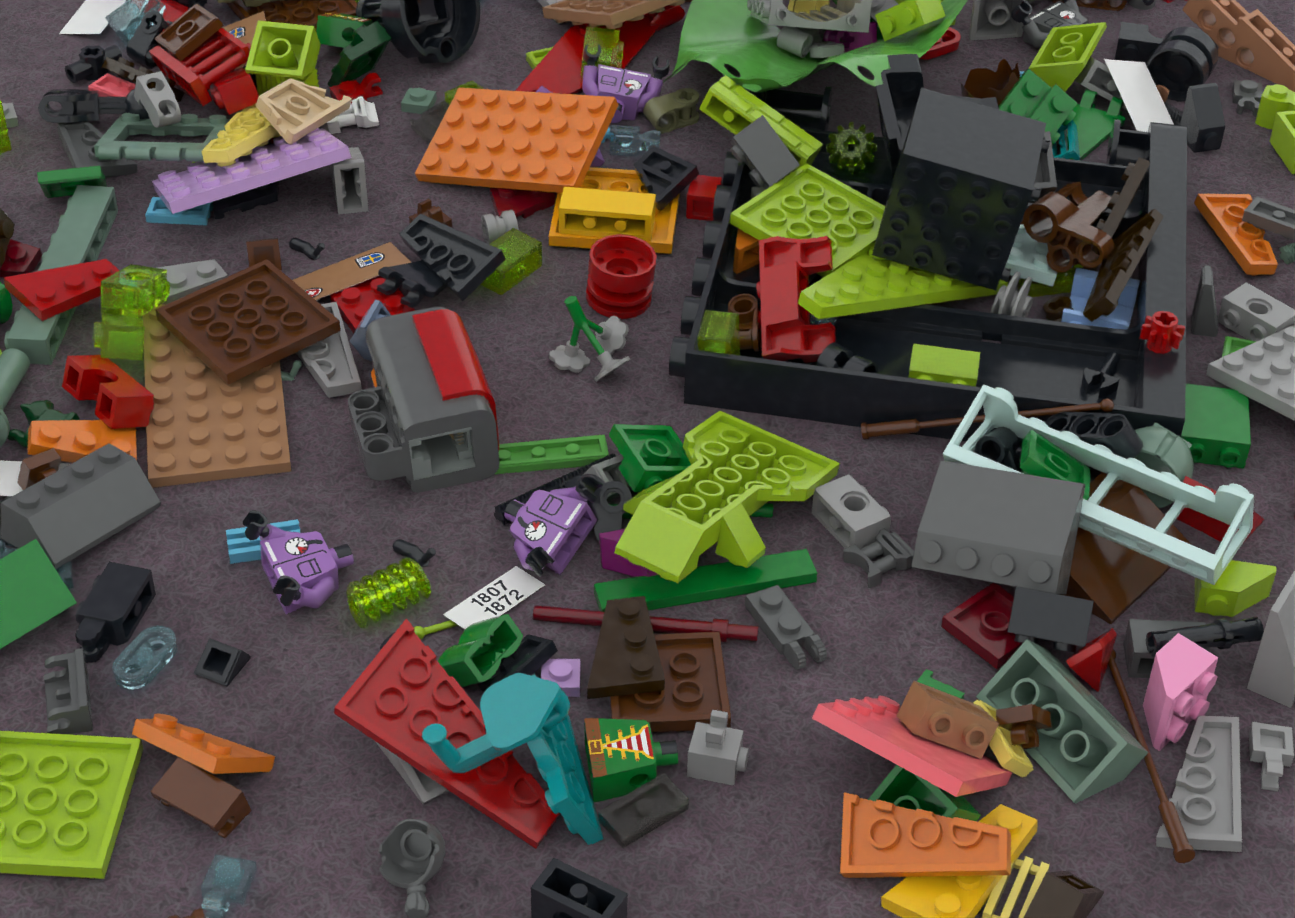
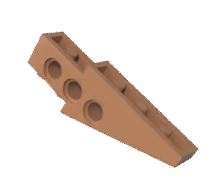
[1182,0,1295,92]

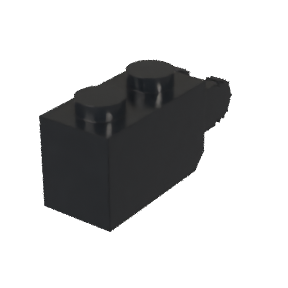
[75,561,156,663]

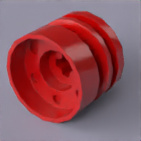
[586,234,657,319]

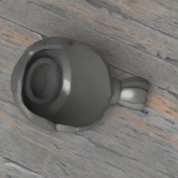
[379,818,446,918]

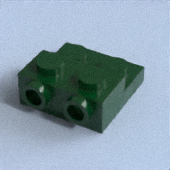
[328,21,391,87]

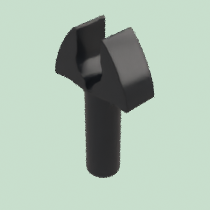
[1082,351,1120,398]

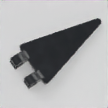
[377,260,448,308]

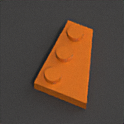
[27,420,137,463]
[132,714,275,774]

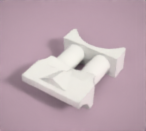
[327,96,379,134]

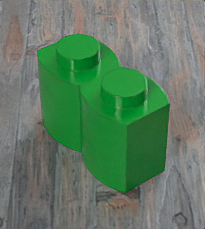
[438,614,523,687]

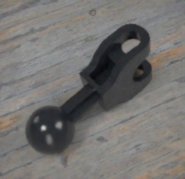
[38,88,151,123]

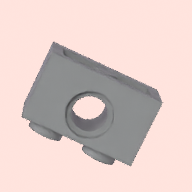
[1218,282,1295,342]
[812,474,891,549]

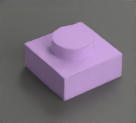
[541,659,580,697]

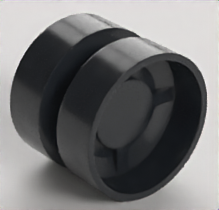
[1146,27,1218,102]

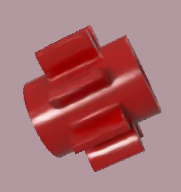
[1140,311,1185,354]

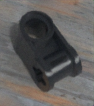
[126,11,172,69]

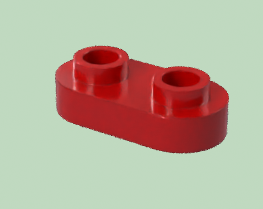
[919,27,961,60]

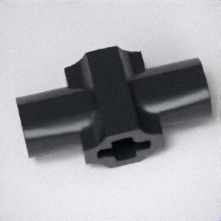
[65,45,122,83]

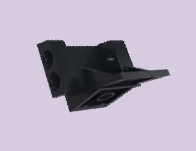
[876,54,999,178]

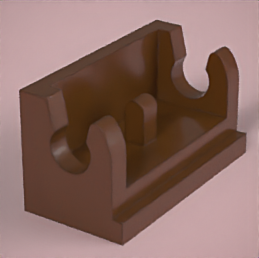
[150,757,252,838]

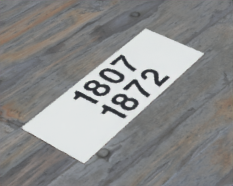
[443,566,545,629]

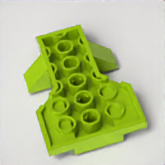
[614,411,840,583]

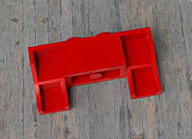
[756,236,836,363]

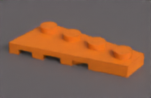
[1194,194,1278,276]
[840,792,1011,878]

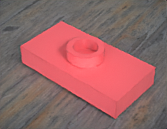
[88,73,136,97]

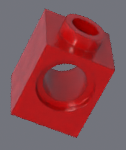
[686,175,722,221]

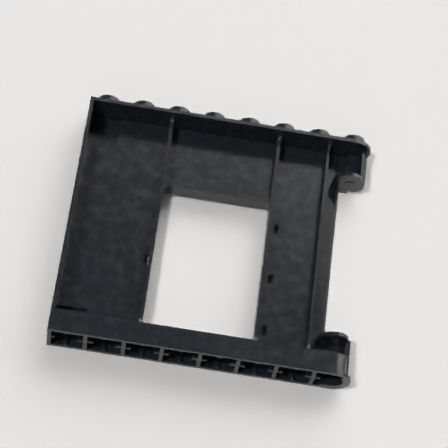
[669,86,1187,459]

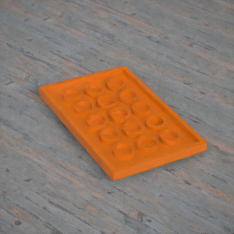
[415,88,618,193]

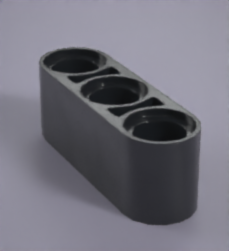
[1045,412,1143,459]

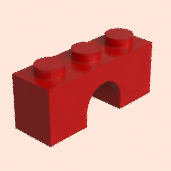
[62,355,154,429]

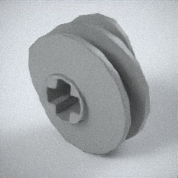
[990,271,1033,317]

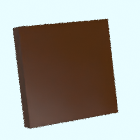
[155,4,224,61]

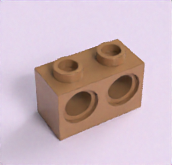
[897,681,999,759]

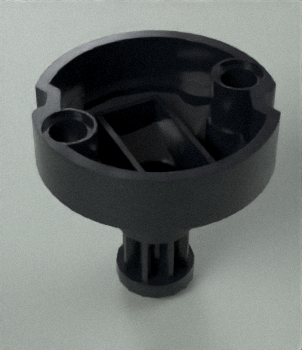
[356,0,480,64]

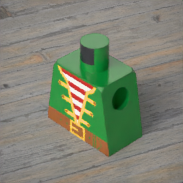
[316,12,373,48]
[584,718,678,802]

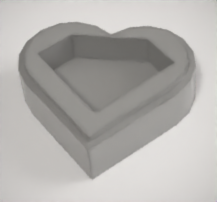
[809,41,844,58]

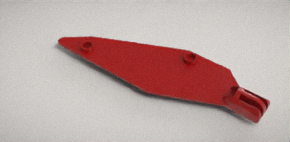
[515,5,685,94]

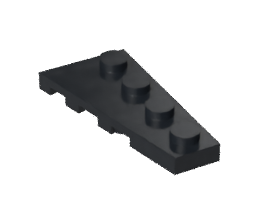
[399,213,506,301]

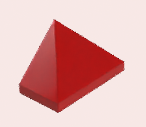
[1066,628,1117,692]

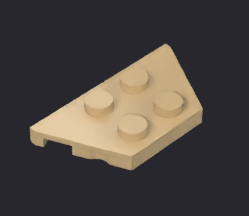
[256,78,352,145]

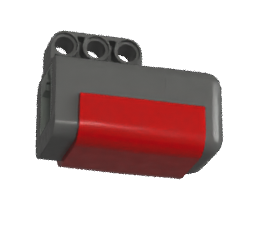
[348,306,500,493]

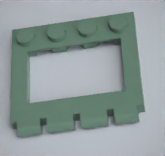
[94,113,230,162]

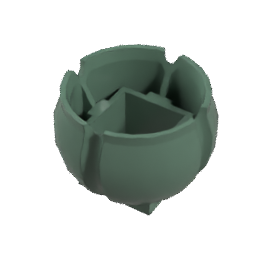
[1134,422,1194,508]

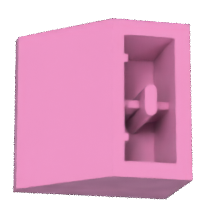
[1143,633,1218,751]

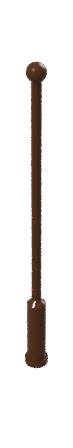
[861,398,1114,440]
[1108,649,1195,863]

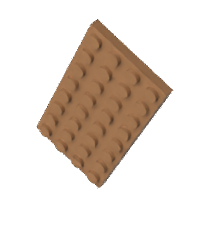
[142,304,291,488]

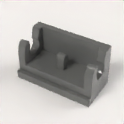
[44,648,93,734]

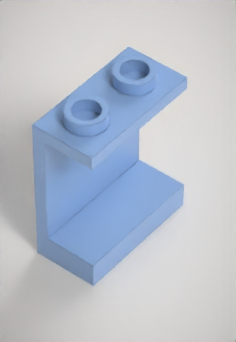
[1061,268,1140,329]

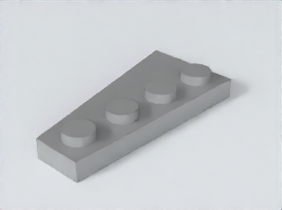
[1156,716,1242,852]

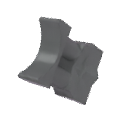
[843,528,914,588]

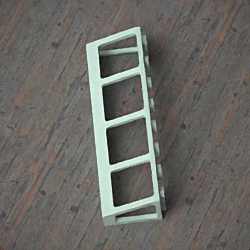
[943,384,1254,585]

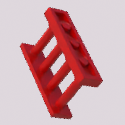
[149,27,251,106]

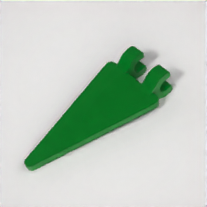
[1067,89,1125,161]

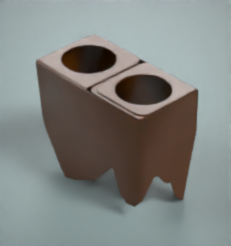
[961,59,1020,107]

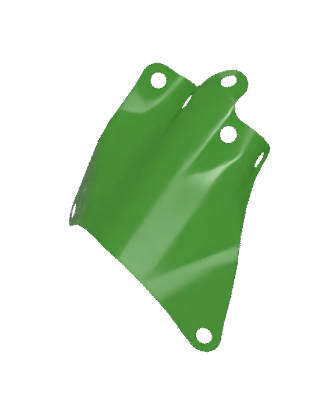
[663,0,968,93]

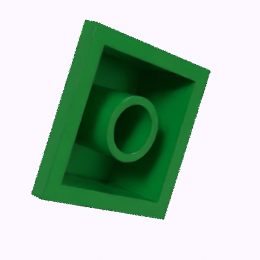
[868,765,981,821]

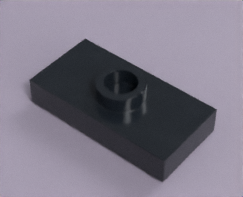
[477,634,558,692]

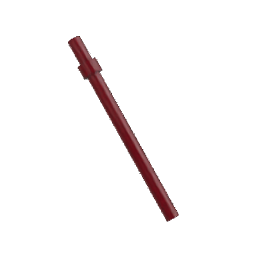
[533,605,759,642]

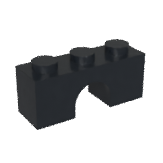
[1115,22,1164,65]

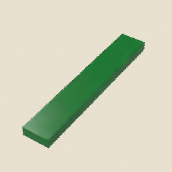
[594,549,817,612]

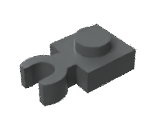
[1232,80,1263,116]

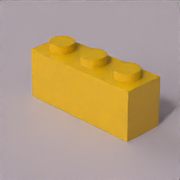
[558,187,656,241]

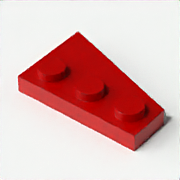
[4,259,126,321]

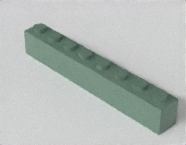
[4,185,118,365]

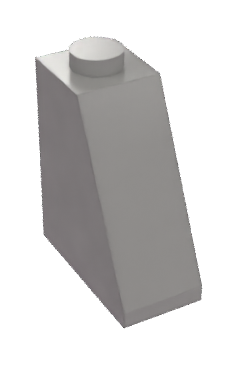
[330,147,368,215]

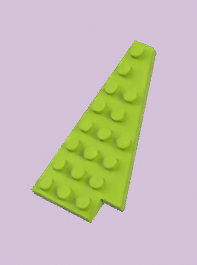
[798,246,1008,319]

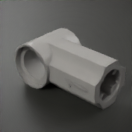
[777,26,822,58]

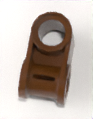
[724,294,761,354]

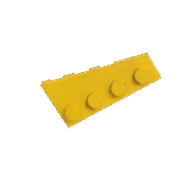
[881,804,1038,918]

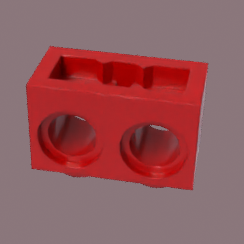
[209,68,259,115]

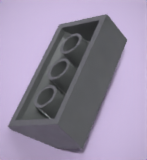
[1,443,161,569]

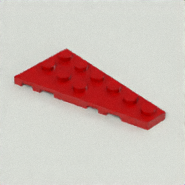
[334,618,560,849]

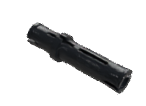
[1146,617,1264,657]

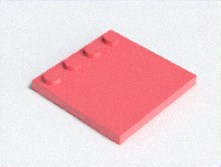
[812,695,1013,797]

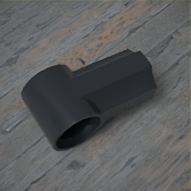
[975,427,1023,473]

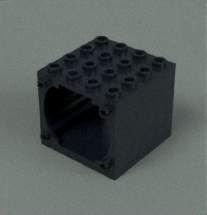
[872,88,1050,291]

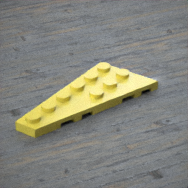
[202,104,281,167]

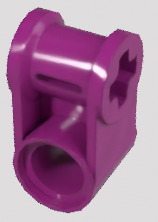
[823,22,877,52]

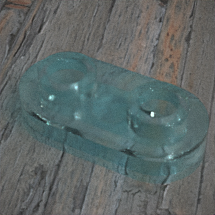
[112,626,178,690]

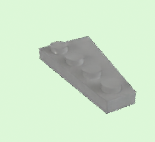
[296,302,362,398]

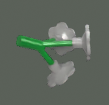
[549,296,630,382]

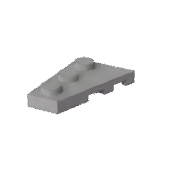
[120,259,228,315]

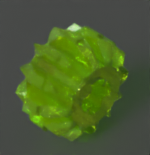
[826,121,877,174]

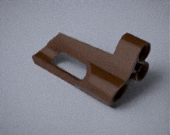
[1021,182,1114,273]

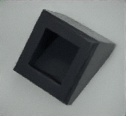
[194,638,251,686]

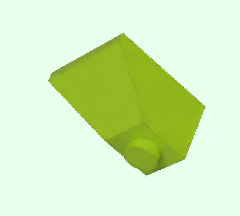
[245,20,321,79]

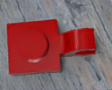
[329,73,383,104]

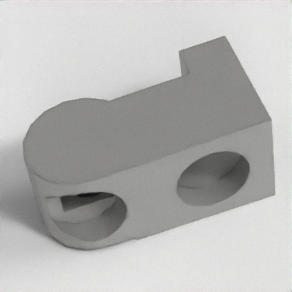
[134,71,181,128]

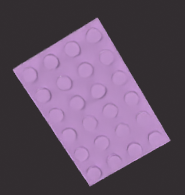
[152,128,351,214]

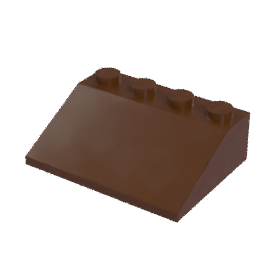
[1060,472,1192,624]

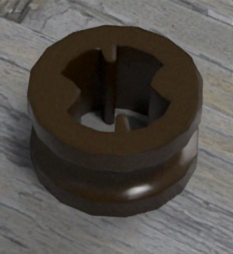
[1043,296,1074,322]

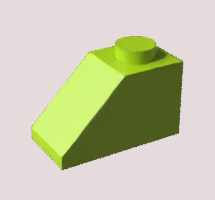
[1195,560,1277,617]

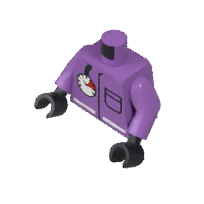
[582,43,670,123]
[504,474,603,577]
[242,510,354,614]

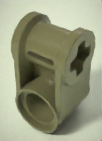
[643,88,699,134]

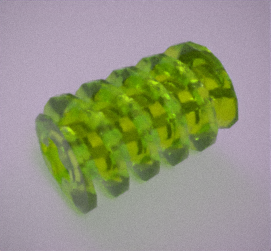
[346,557,431,629]

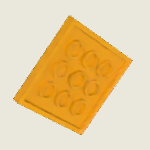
[548,167,680,254]

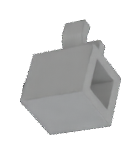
[687,710,749,785]

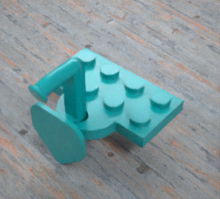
[422,673,604,845]

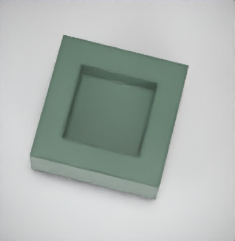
[401,88,437,115]

